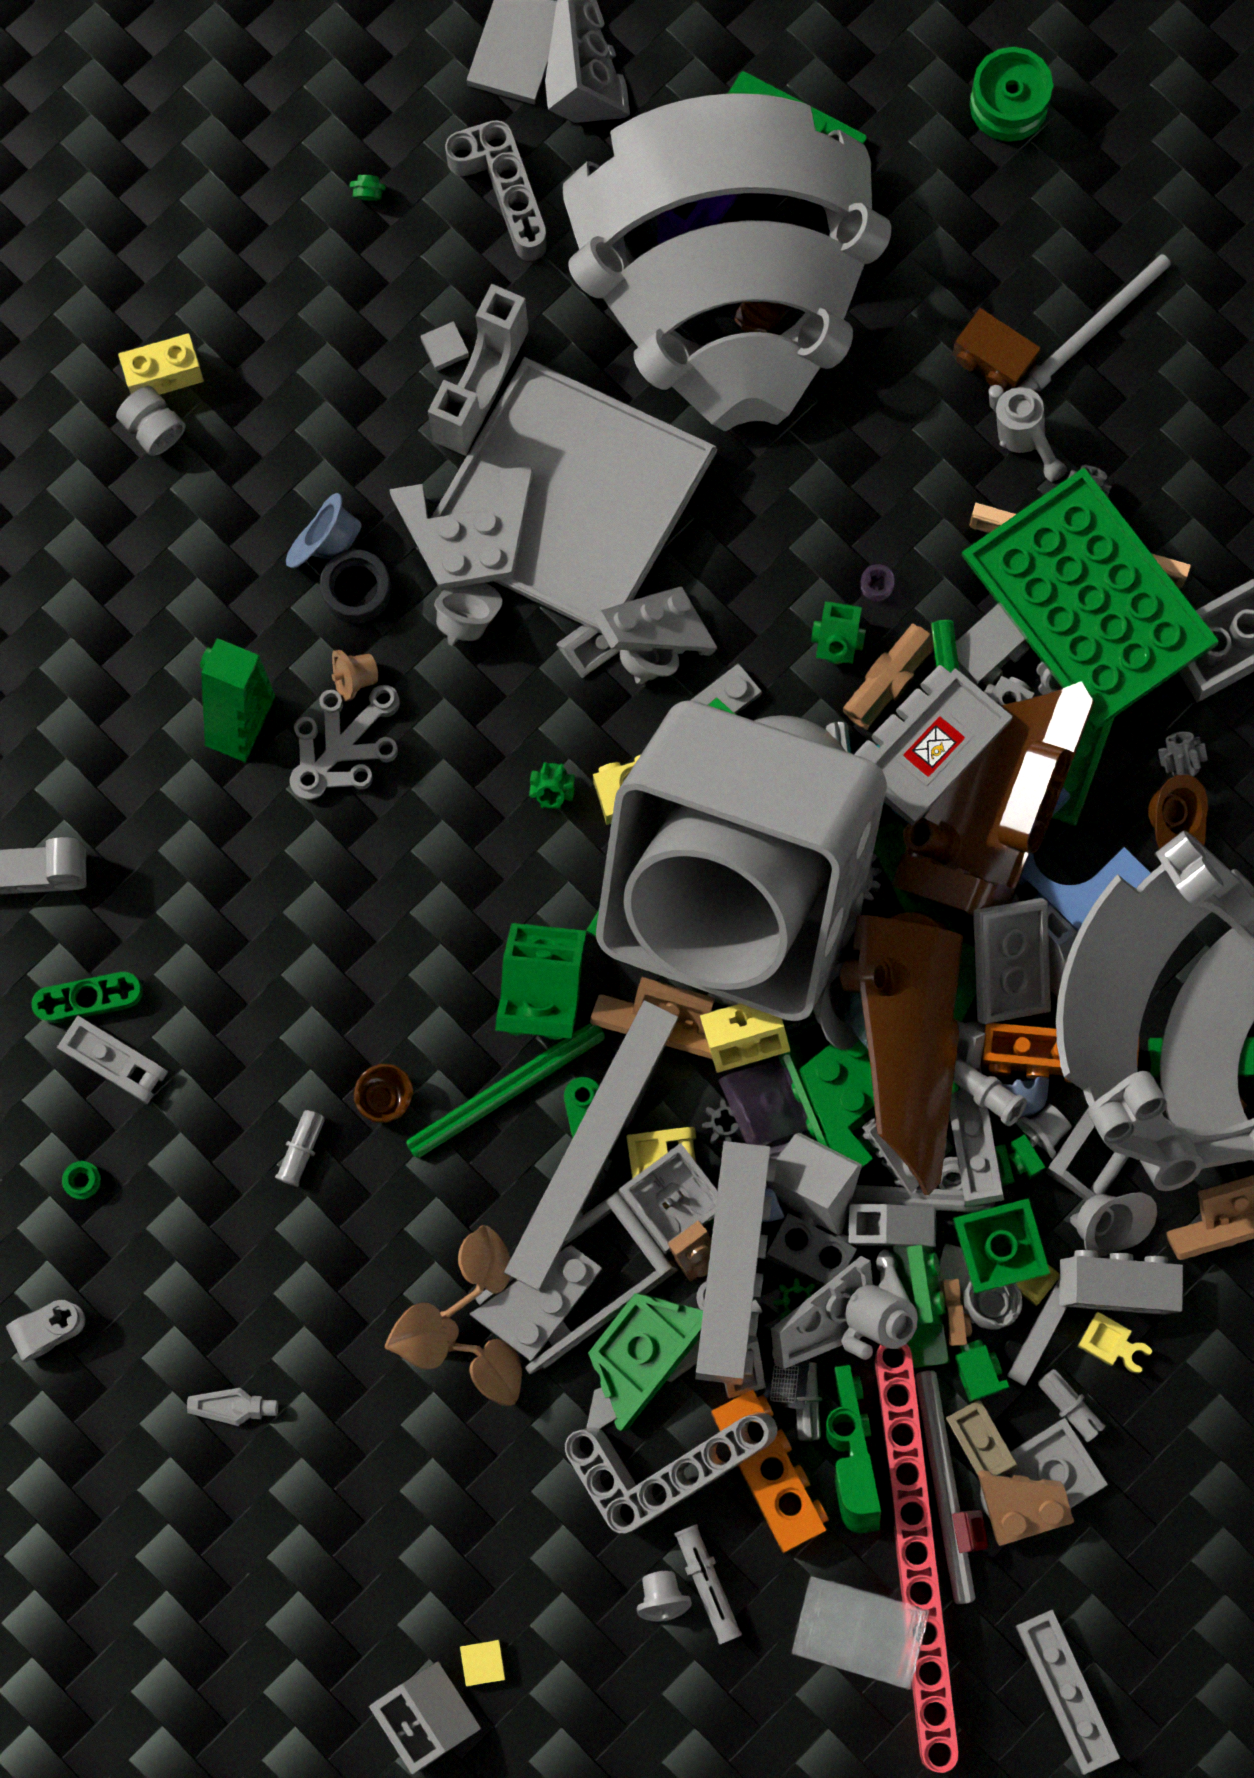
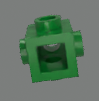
[811,601,866,664]

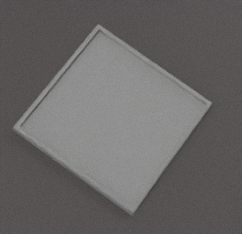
[431,357,717,634]

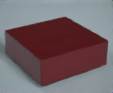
[952,1510,988,1553]

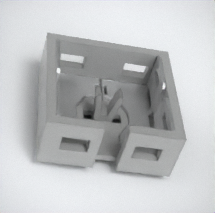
[619,1143,718,1255]

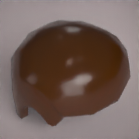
[354,1063,414,1123]

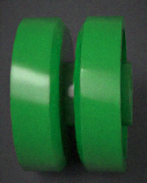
[969,47,1053,142]

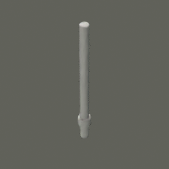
[1017,254,1171,391]

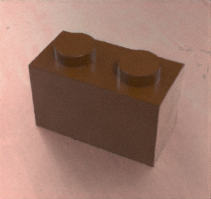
[952,308,1041,391]

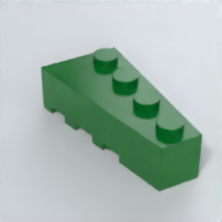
[200,638,276,762]

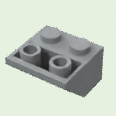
[369,1662,481,1774]

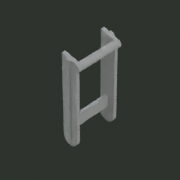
[475,1190,679,1374]

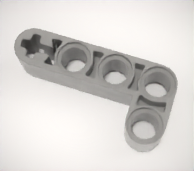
[445,120,547,261]
[0,837,87,894]

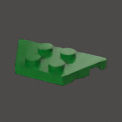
[588,1293,703,1431]

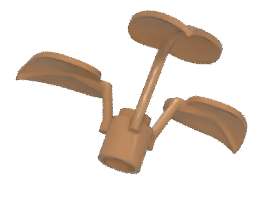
[385,1225,522,1406]

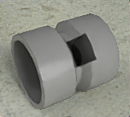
[116,386,186,456]

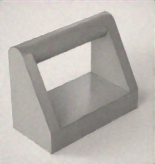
[1045,1107,1129,1201]

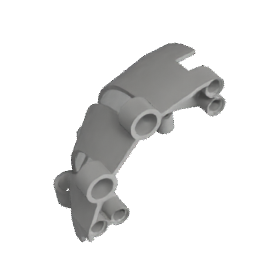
[563,93,891,432]
[1056,830,1254,1191]

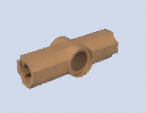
[843,624,934,730]

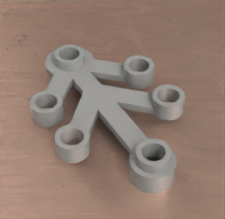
[290,685,400,800]

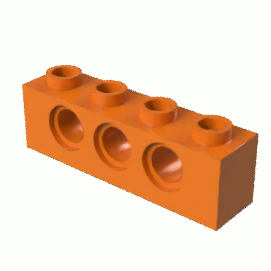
[711,1390,829,1554]

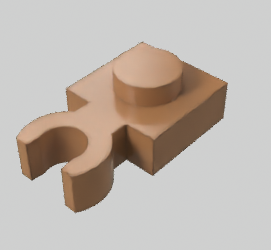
[939,1279,972,1347]

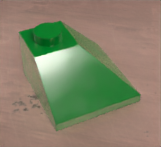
[953,1198,1050,1294]

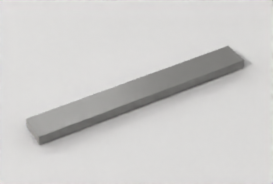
[504,1000,678,1291]

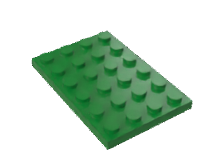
[962,468,1219,730]

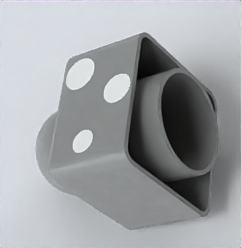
[596,701,887,1021]

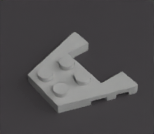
[390,465,533,590]

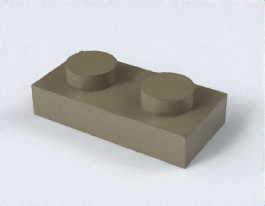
[946,1399,1019,1477]

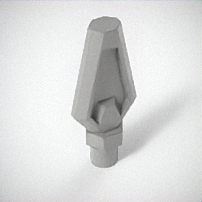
[187,1388,278,1426]

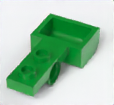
[826,1365,881,1533]

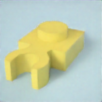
[1077,1312,1152,1374]

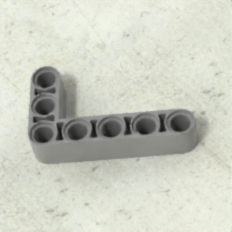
[565,1412,777,1533]

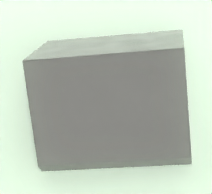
[767,1133,862,1235]

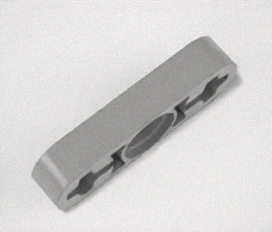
[1007,1278,1067,1386]

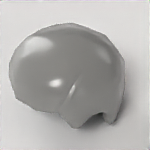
[963,1280,1023,1329]

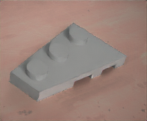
[594,586,717,656]
[470,1245,602,1362]
[771,1256,873,1369]

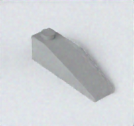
[545,0,630,123]

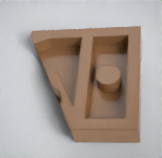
[977,1471,1074,1546]

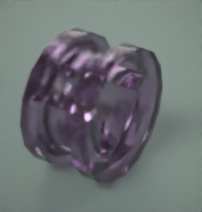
[860,564,894,601]

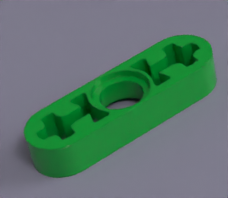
[32,972,143,1024]

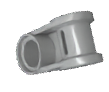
[6,1300,85,1362]

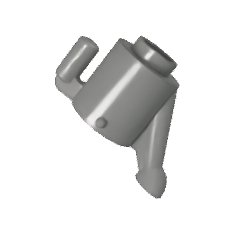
[989,385,1067,482]
[841,1249,918,1360]

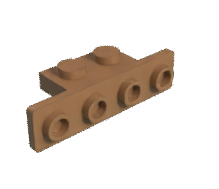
[590,977,715,1059]
[1167,1175,1254,1260]

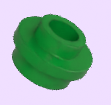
[350,175,386,201]
[62,1161,101,1200]

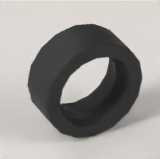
[320,549,392,624]

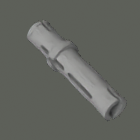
[674,1524,742,1644]

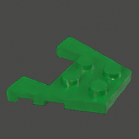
[799,1024,961,1169]

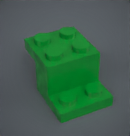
[495,923,586,1040]

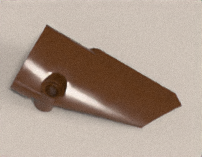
[890,681,1094,917]
[840,915,963,1195]

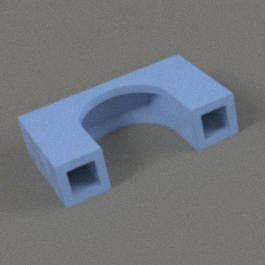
[1019,788,1151,933]

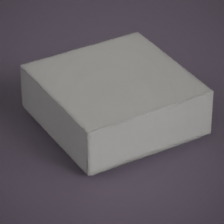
[420,321,469,371]

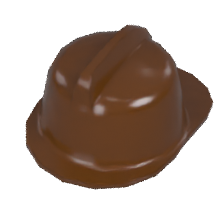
[1148,775,1208,849]

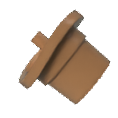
[332,650,378,701]

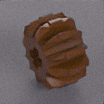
[735,302,790,333]

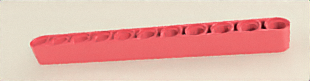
[875,1344,958,1773]

